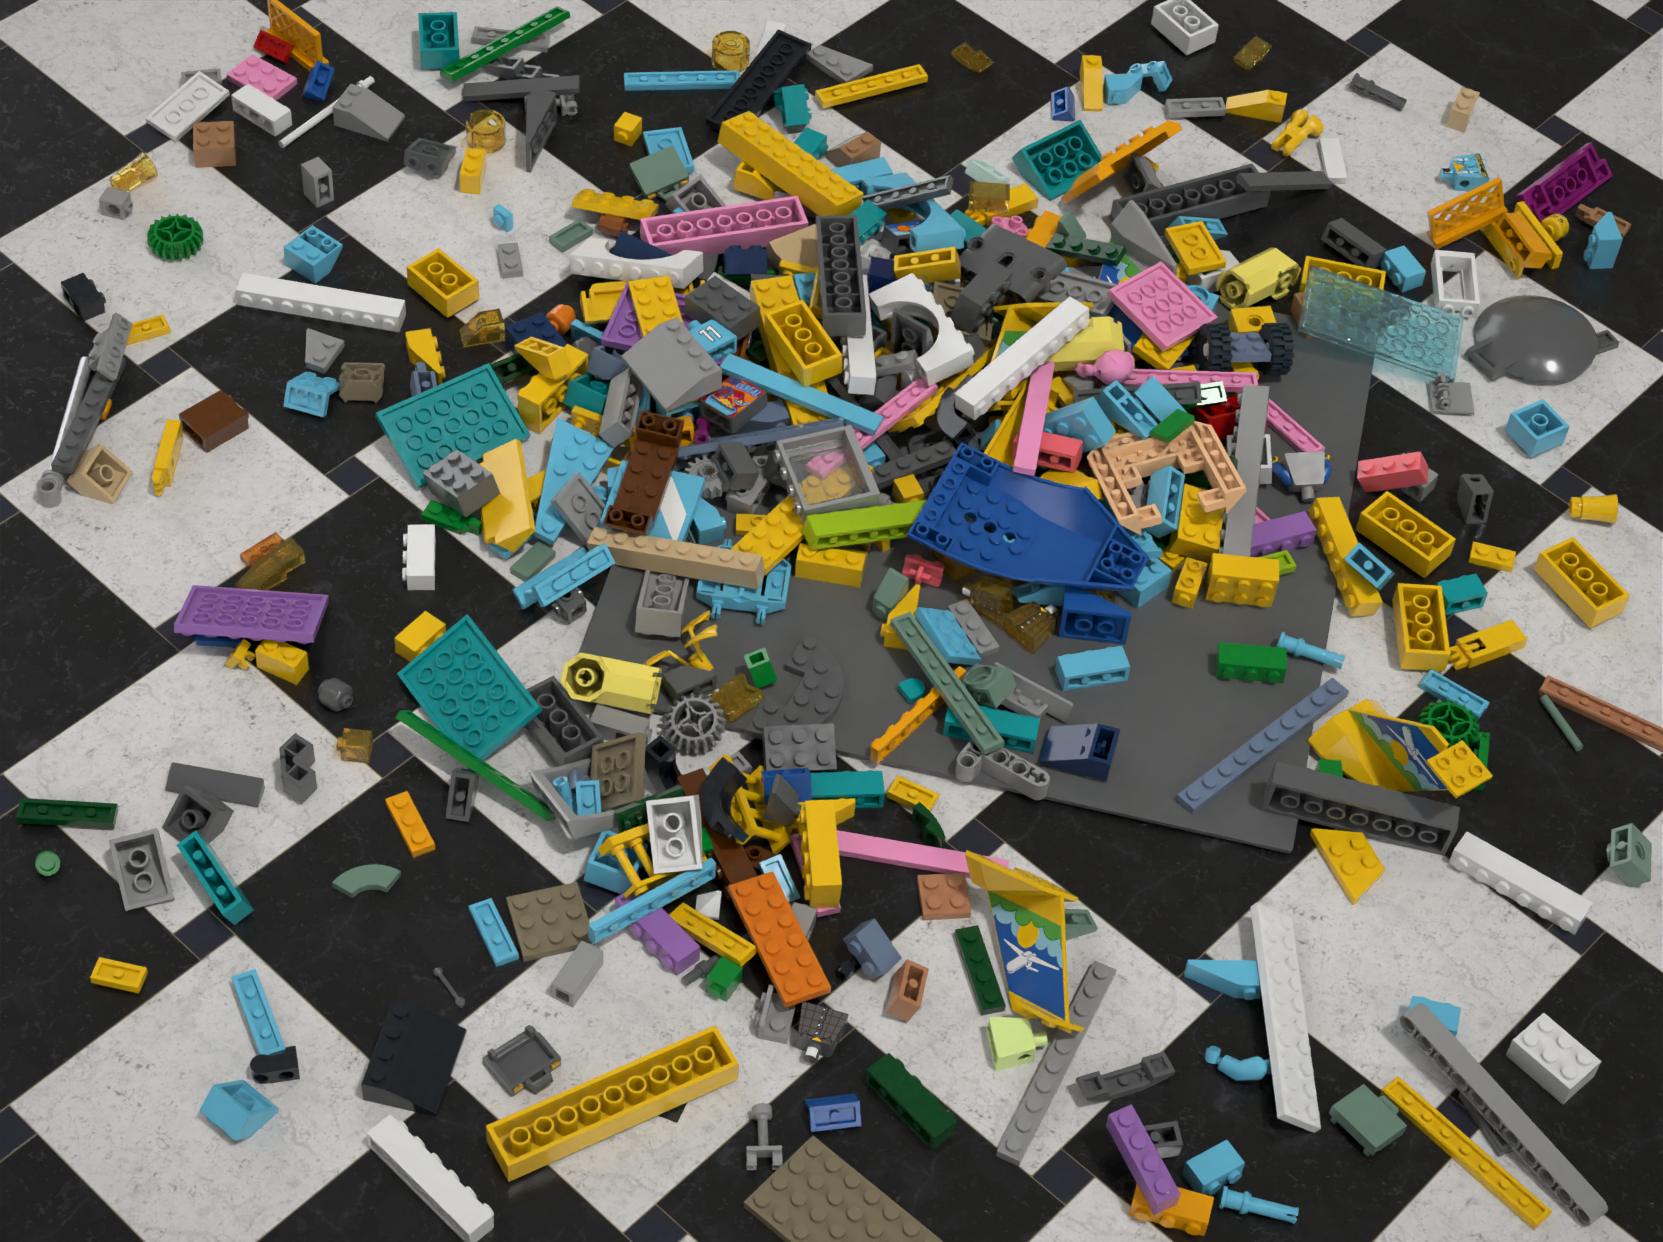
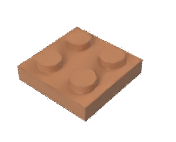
[917,873,971,921]

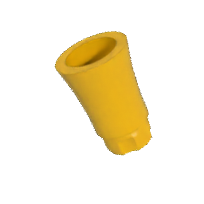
[1569,494,1618,524]

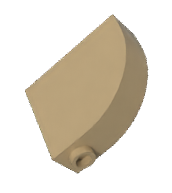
[766,224,817,270]

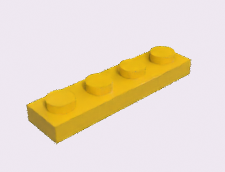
[669,903,757,967]

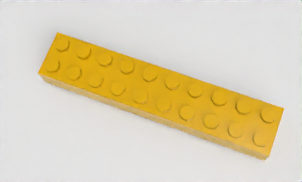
[749,275,832,462]
[486,1025,739,1182]

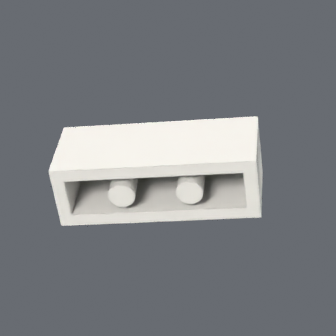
[231,84,292,137]
[402,524,436,590]

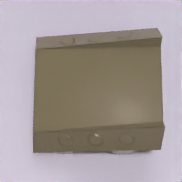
[339,362,385,403]

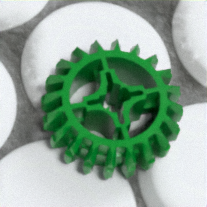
[147,213,204,262]
[1417,699,1479,749]

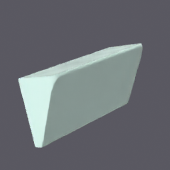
[965,159,1010,191]

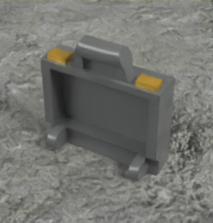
[483,1025,561,1097]

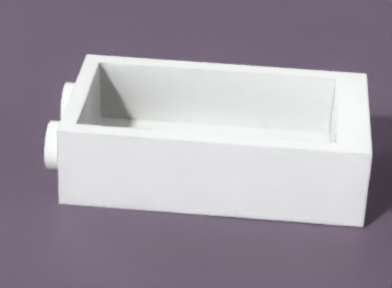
[1431,250,1480,318]

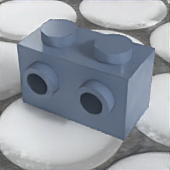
[843,918,902,979]

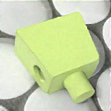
[987,1017,1048,1071]

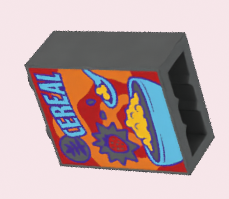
[700,376,767,435]

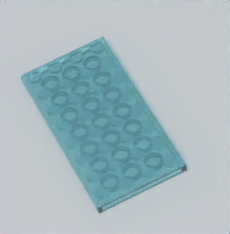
[1297,265,1464,384]

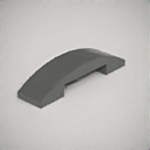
[1076,1051,1175,1101]

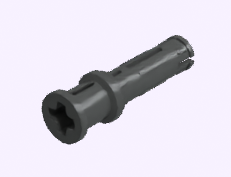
[1349,73,1407,110]

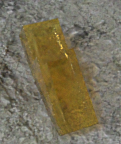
[236,538,305,590]

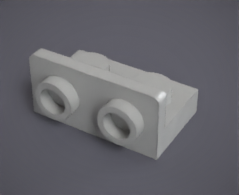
[754,985,797,1044]

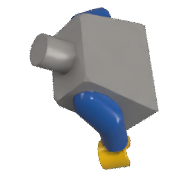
[1272,451,1332,502]

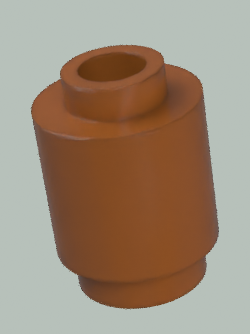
[598,214,629,237]

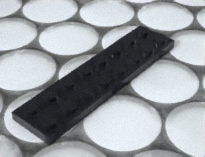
[705,29,812,131]

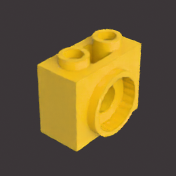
[1228,306,1276,333]

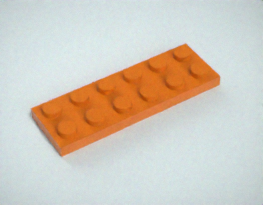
[728,871,831,1008]

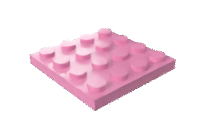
[1106,262,1218,352]

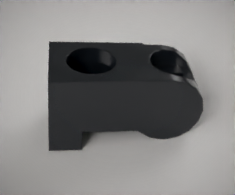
[250,1046,300,1084]

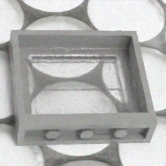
[773,425,880,523]

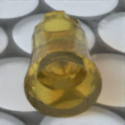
[109,152,158,191]

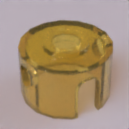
[712,31,750,72]
[466,109,506,154]

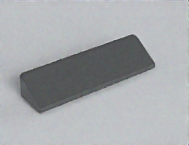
[165,762,265,807]

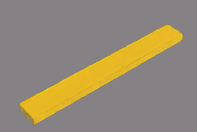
[1380,1076,1552,1230]

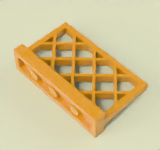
[265,0,329,72]
[1427,177,1508,249]

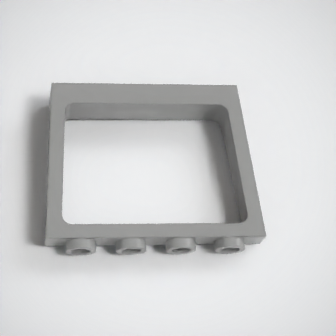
[529,757,650,839]

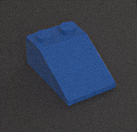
[1058,588,1132,645]

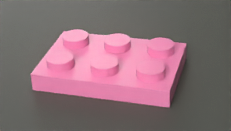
[226,54,297,101]

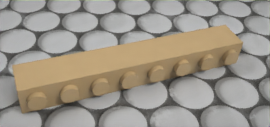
[587,527,765,589]

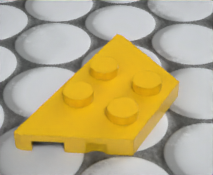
[1310,828,1385,905]

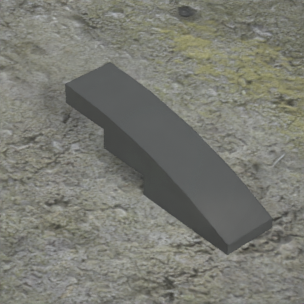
[481,55,560,80]

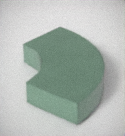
[332,864,401,898]

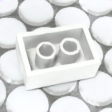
[1151,0,1219,55]
[1506,1013,1601,1104]

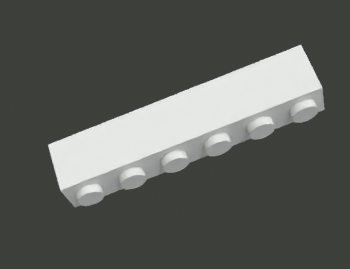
[1449,832,1593,935]
[367,1114,494,1242]

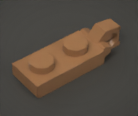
[1575,204,1631,238]

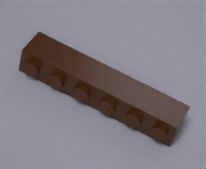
[675,768,757,907]

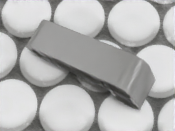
[955,739,1050,800]

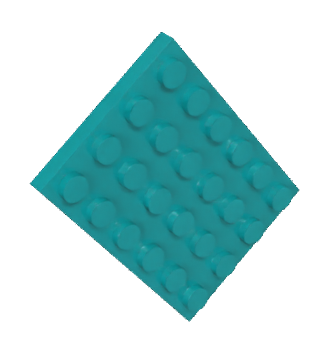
[375,363,531,489]
[397,614,543,770]

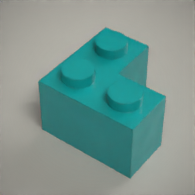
[773,84,812,128]

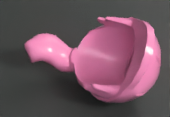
[1075,349,1135,385]

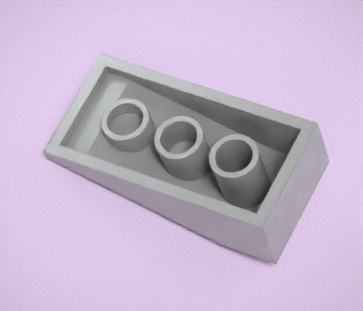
[635,570,690,638]

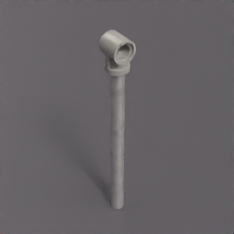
[36,357,91,508]

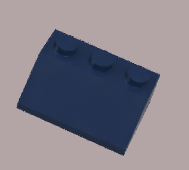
[611,231,672,281]

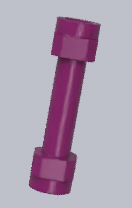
[695,416,710,444]

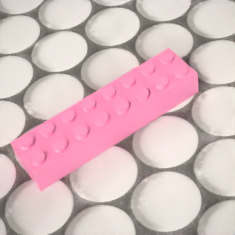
[640,196,808,255]

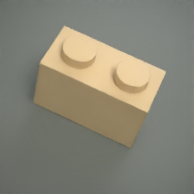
[1446,87,1480,133]

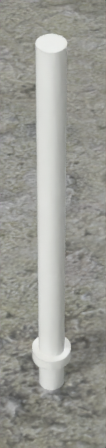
[278,76,375,148]

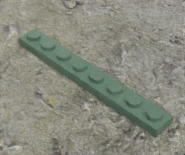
[890,612,1004,755]

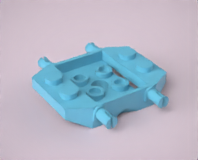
[696,539,791,625]

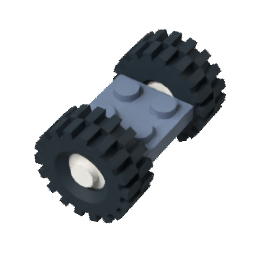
[1195,323,1295,375]

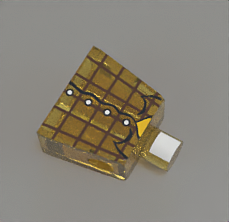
[962,576,1014,628]
[1003,601,1058,655]

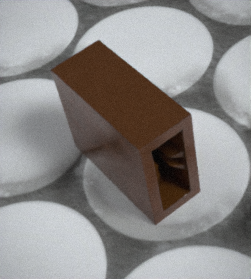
[179,390,249,453]

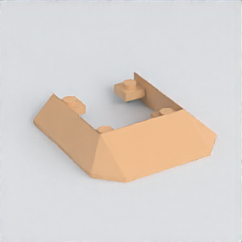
[1087,421,1246,536]

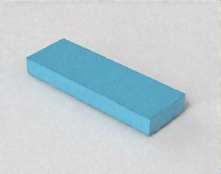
[1419,669,1490,721]
[469,898,519,967]

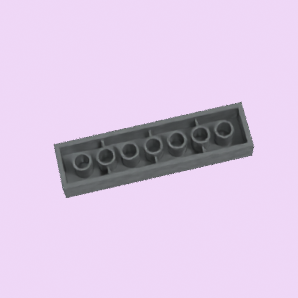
[1110,164,1271,236]
[815,215,866,337]
[1262,761,1460,856]

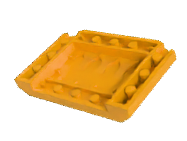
[1062,120,1183,203]

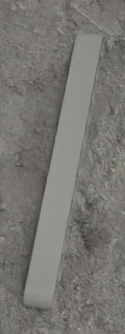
[1399,1003,1608,1226]

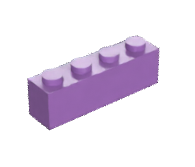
[1251,511,1317,557]
[615,892,700,976]
[1106,1104,1181,1215]

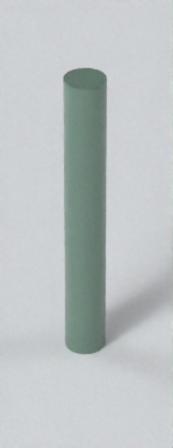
[1540,695,1583,751]

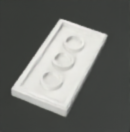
[145,71,229,142]

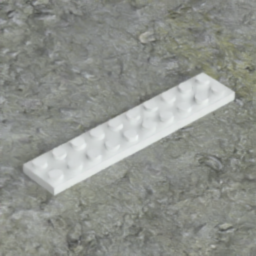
[1250,902,1321,1133]

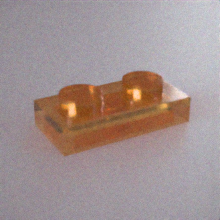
[240,532,290,573]

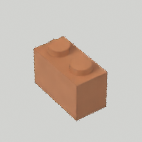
[886,959,929,1022]

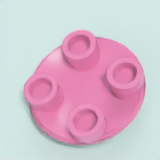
[990,216,1028,239]

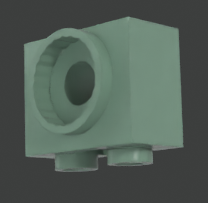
[960,664,1017,708]
[1607,823,1652,887]

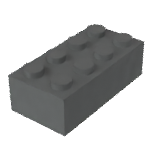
[525,676,604,766]

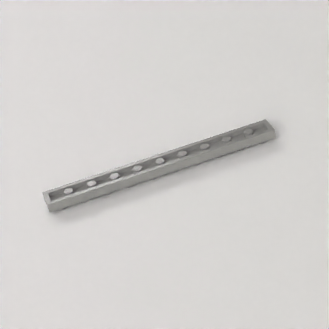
[996,960,1117,1166]

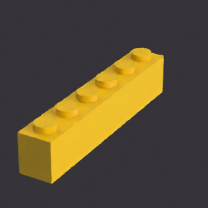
[1308,497,1383,617]

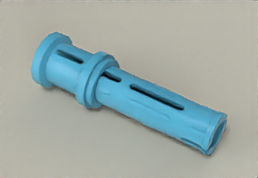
[1276,632,1345,670]
[1218,1186,1299,1224]

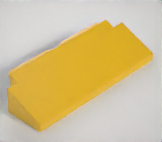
[580,280,705,324]
[984,376,1060,469]
[479,439,535,553]

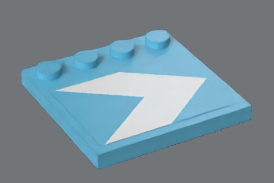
[598,460,706,542]

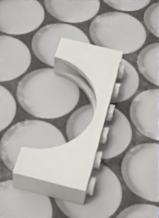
[569,237,703,289]
[868,273,975,386]

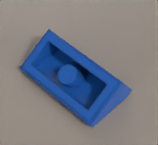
[302,60,335,101]
[1051,86,1075,121]

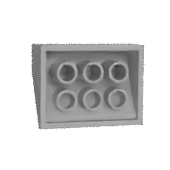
[622,317,722,412]

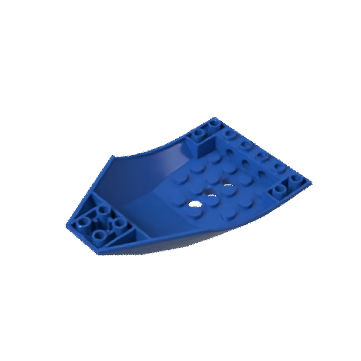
[907,442,1149,591]

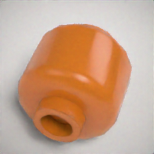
[546,304,576,335]

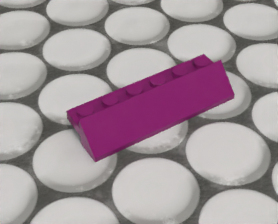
[1517,142,1613,223]

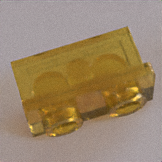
[708,673,765,722]

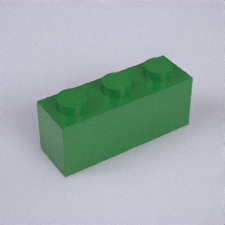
[1215,642,1287,683]

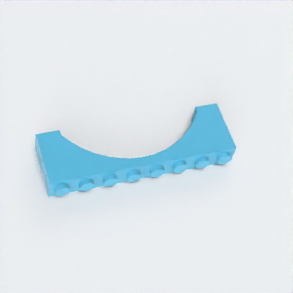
[861,173,966,252]

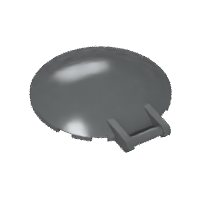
[1464,295,1598,384]

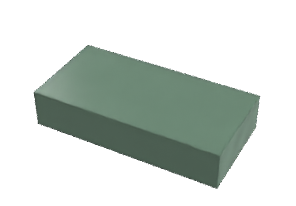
[549,219,593,253]
[510,541,556,582]

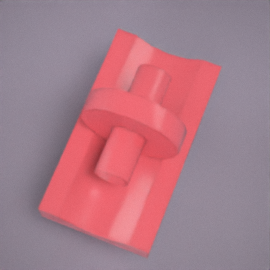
[902,554,945,587]

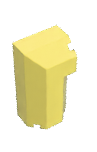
[1216,247,1301,309]
[1046,316,1124,371]
[561,653,662,714]

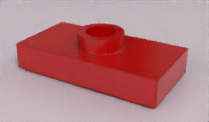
[253,29,294,63]

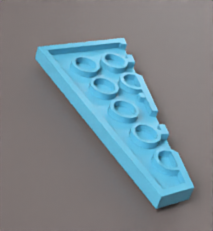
[533,418,615,546]

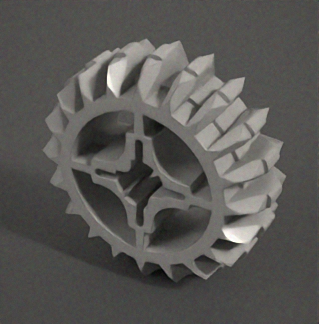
[663,693,726,754]

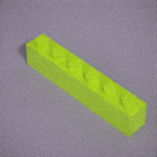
[802,500,927,550]

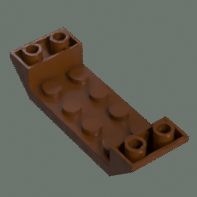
[603,410,684,536]

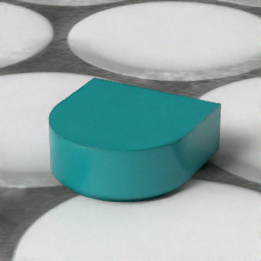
[897,678,925,704]

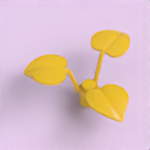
[643,610,718,671]

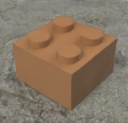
[193,121,236,168]

